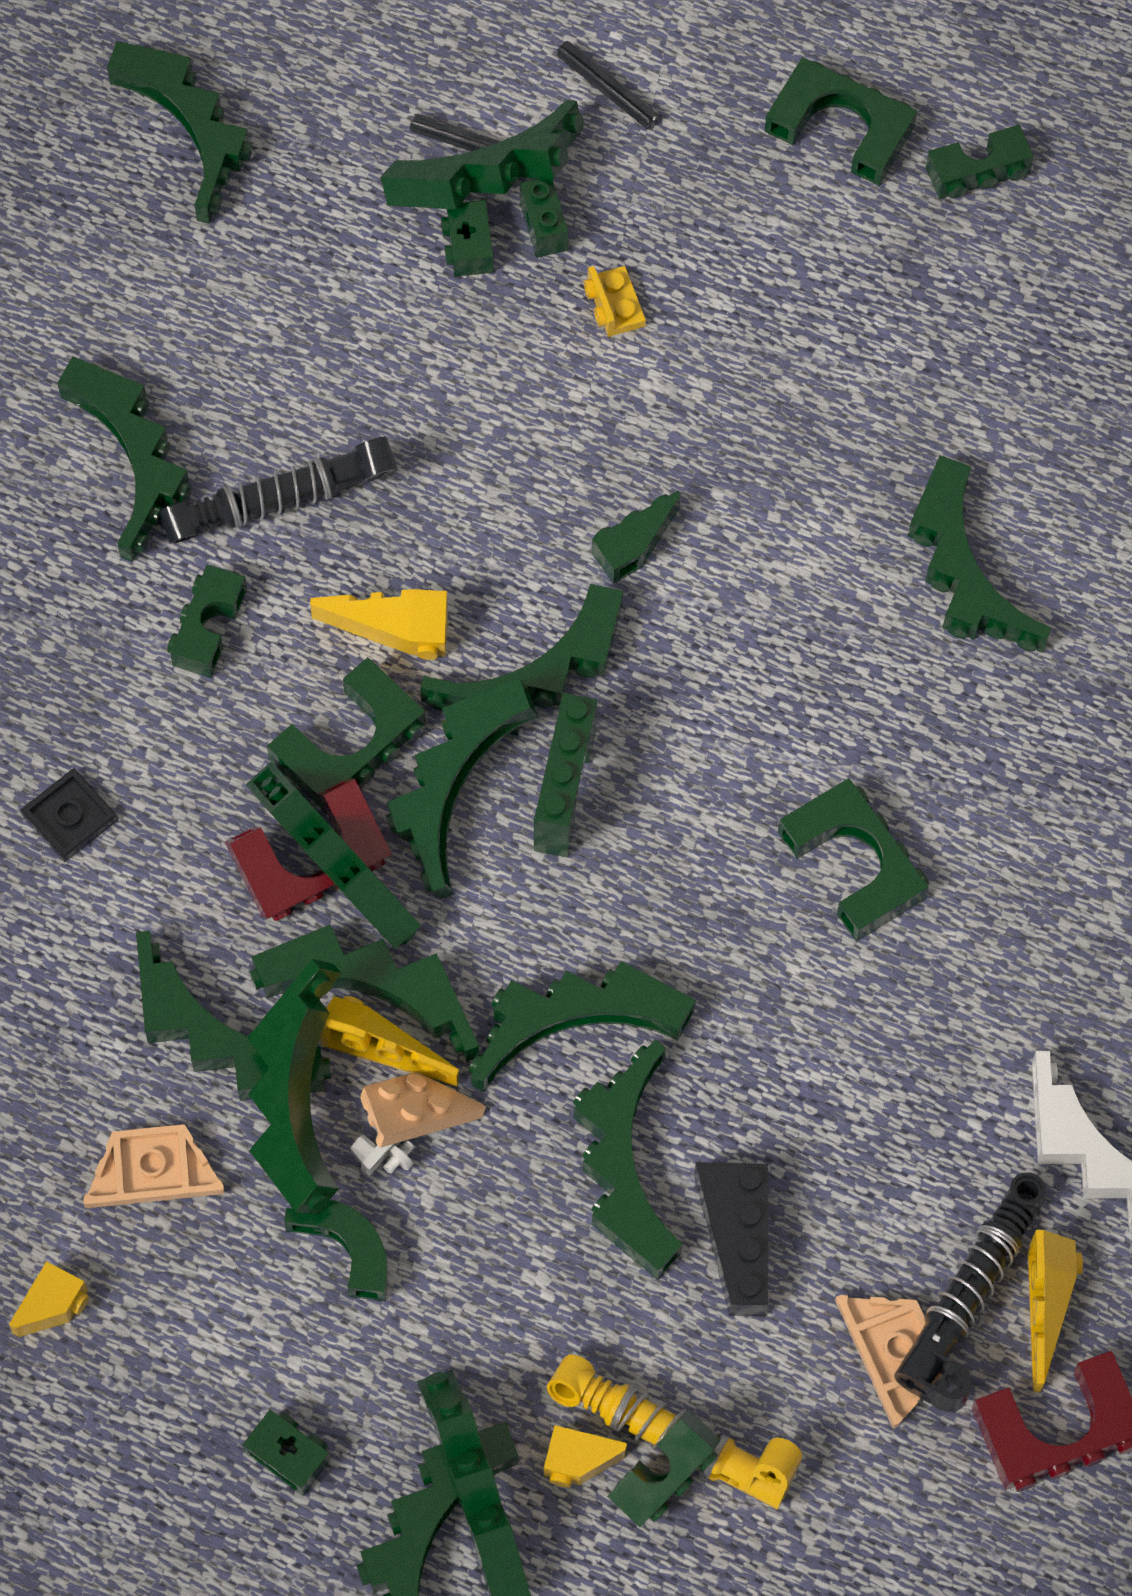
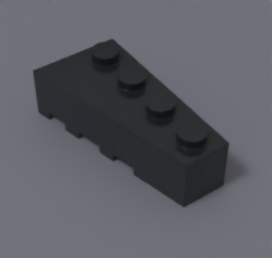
[694,1162,768,1317]

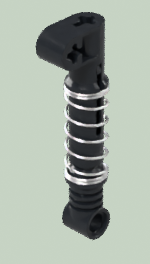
[159,436,397,544]
[894,1172,1046,1412]

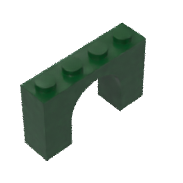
[765,57,917,186]
[267,657,426,813]
[534,693,597,858]
[778,778,929,942]

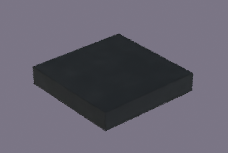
[20,768,119,863]

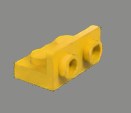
[583,266,646,337]

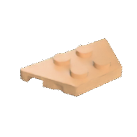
[360,1072,486,1148]
[83,1124,225,1209]
[835,1295,942,1428]

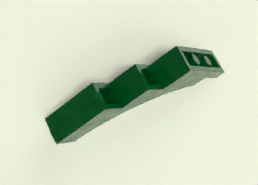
[246,761,421,949]
[248,925,479,1062]
[136,931,331,1101]
[247,959,341,1215]

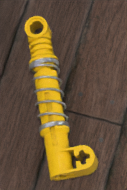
[547,1354,802,1510]

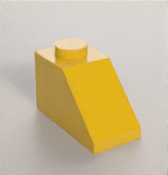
[9,1261,89,1337]
[543,1425,627,1488]

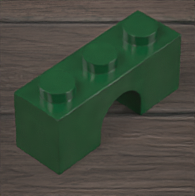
[925,125,1034,199]
[167,564,247,678]
[607,1409,721,1527]

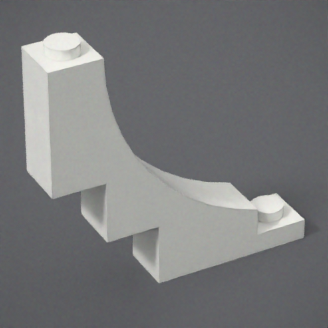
[1032,1051,1132,1233]

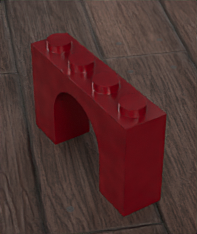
[225,778,392,921]
[971,1350,1132,1492]

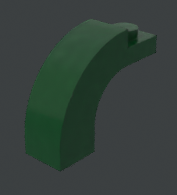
[284,1200,388,1301]

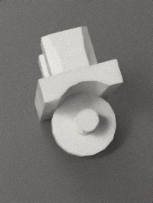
[350,1126,415,1178]

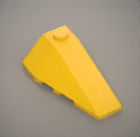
[310,589,448,660]
[320,996,459,1087]
[1028,1230,1083,1392]

